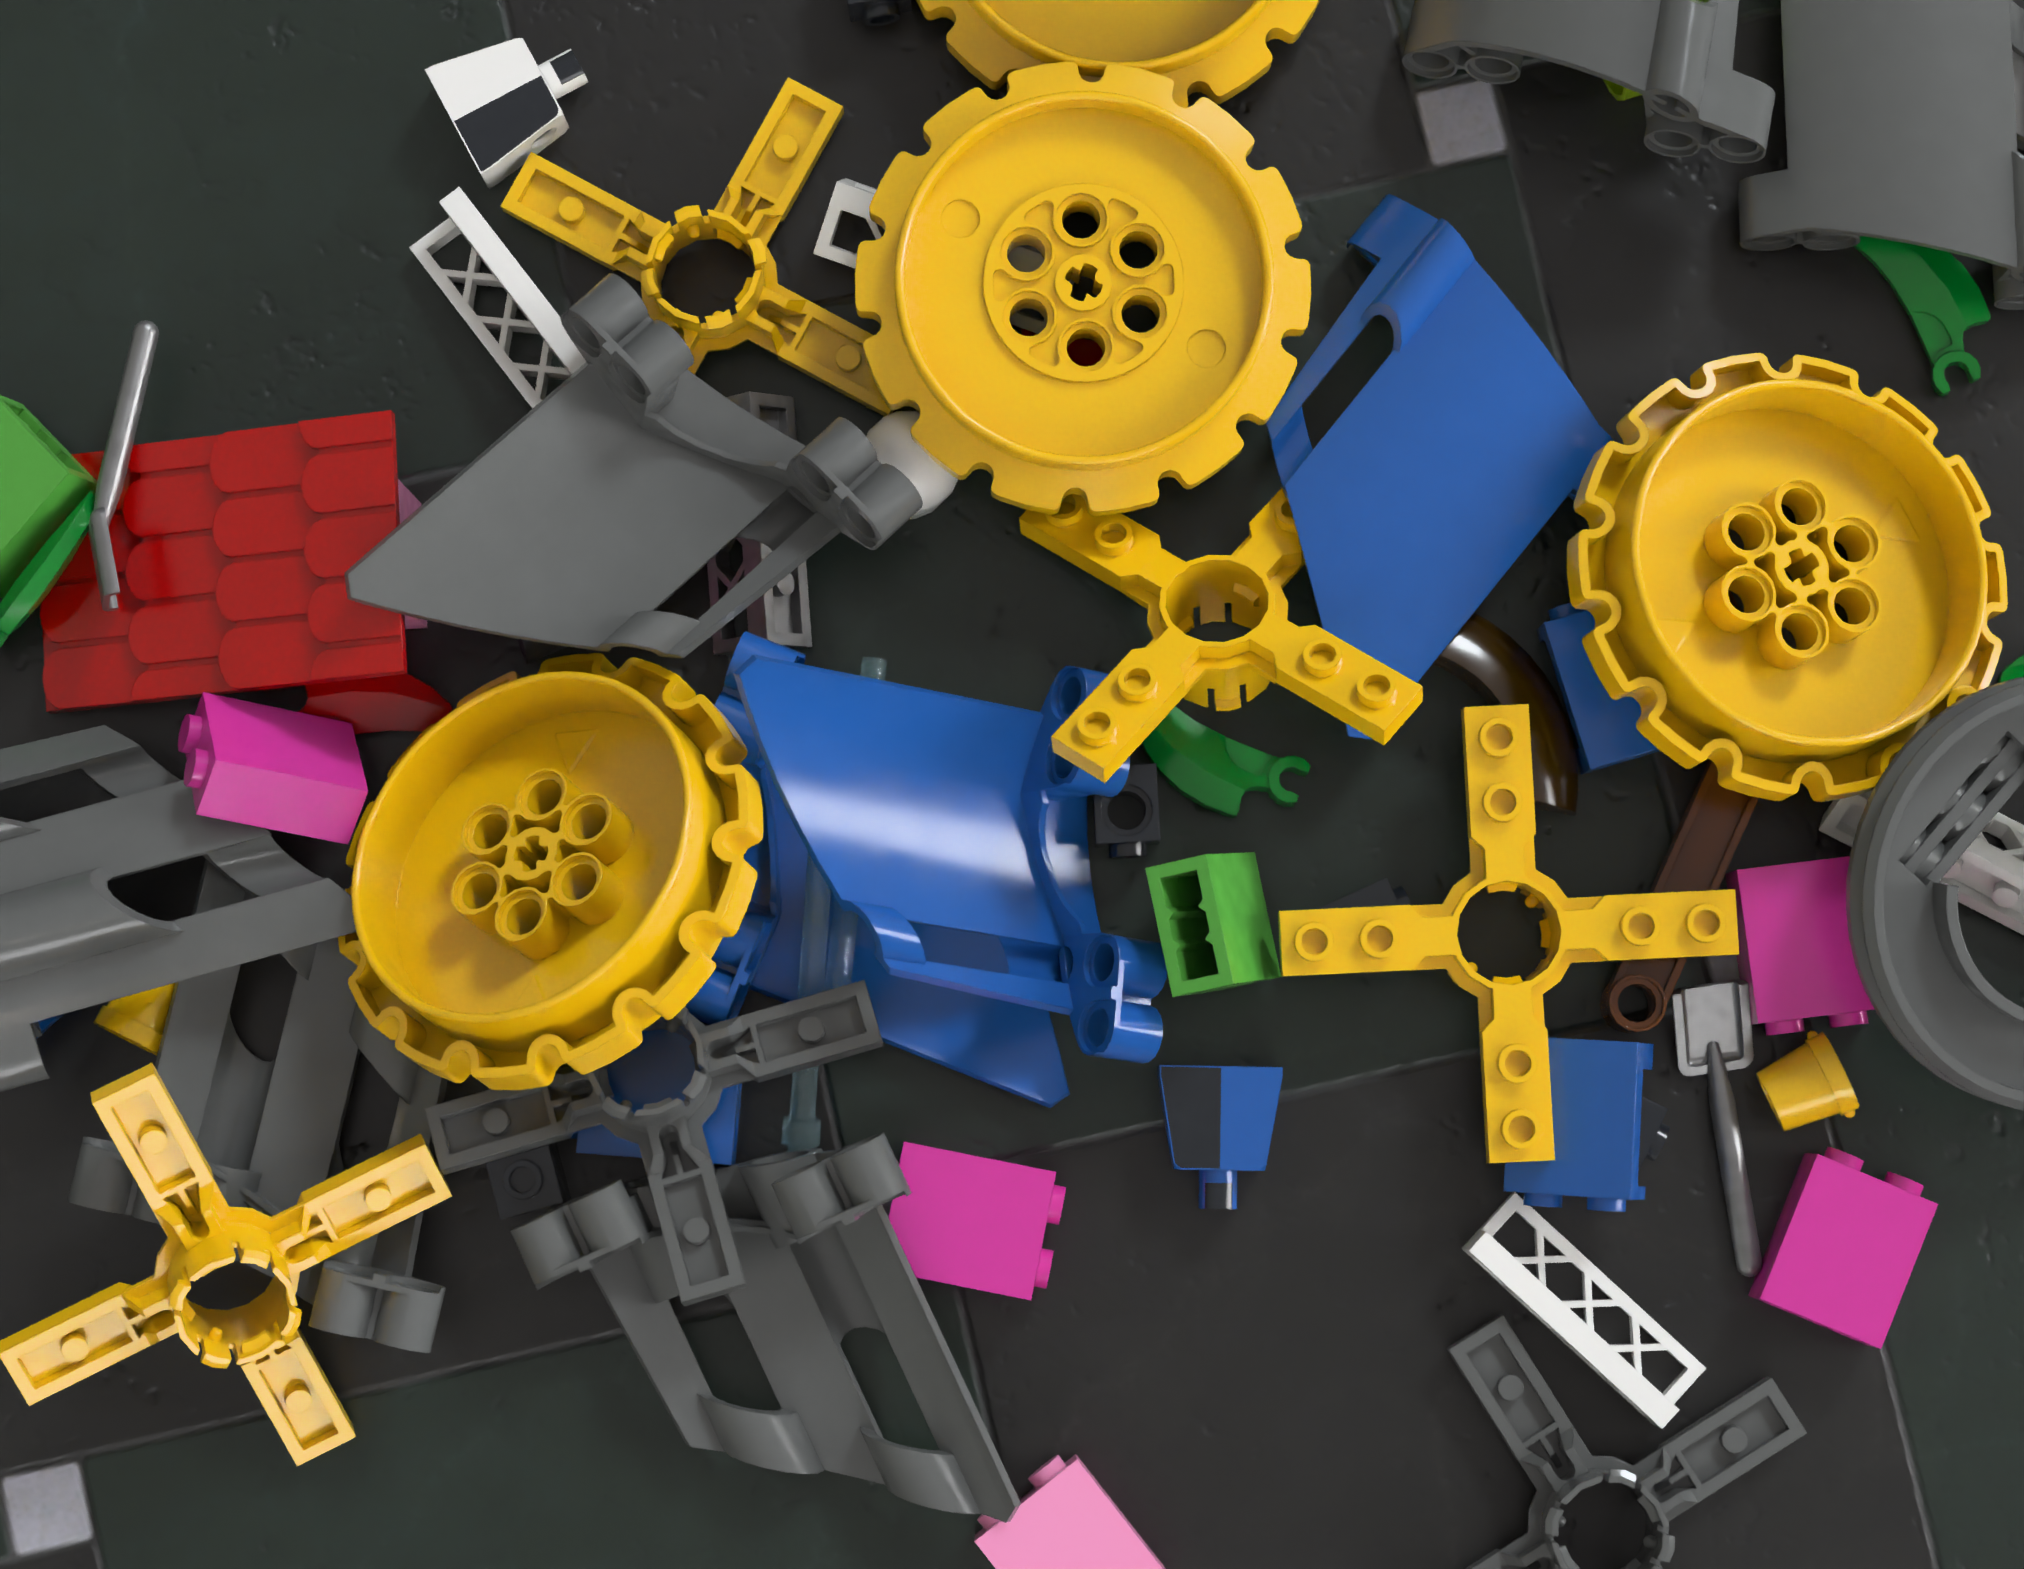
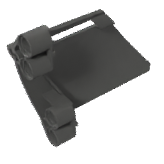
[1402,0,1776,164]
[1737,0,2024,310]
[344,273,923,658]

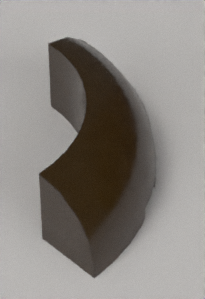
[1432,613,1579,816]

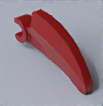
[297,673,455,734]

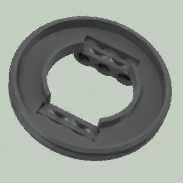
[1846,677,2024,1111]

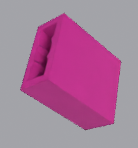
[178,692,368,845]
[1725,856,1875,1036]
[889,1141,1066,1300]
[1748,1147,1938,1349]

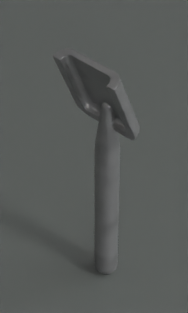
[89,320,159,611]
[1671,979,1762,1277]

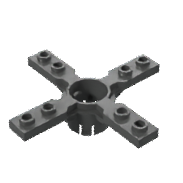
[424,980,884,1306]
[1446,1314,1807,1569]

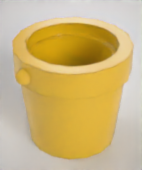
[93,983,175,1056]
[1756,1030,1859,1131]

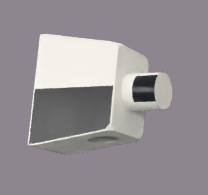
[425,38,588,189]

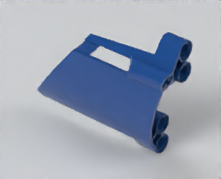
[1266,194,1616,740]
[685,631,1070,1108]
[734,654,1167,1064]

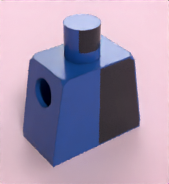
[1157,1065,1283,1209]

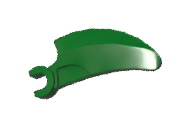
[1853,236,1991,397]
[0,489,96,648]
[1141,707,1311,818]

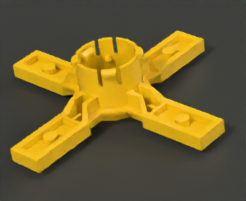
[501,77,894,417]
[1019,488,1423,783]
[1278,704,1739,1163]
[0,1063,452,1466]

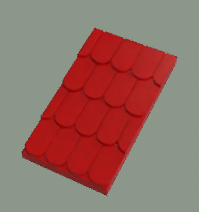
[40,410,427,714]

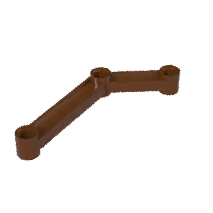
[1599,590,1759,1033]

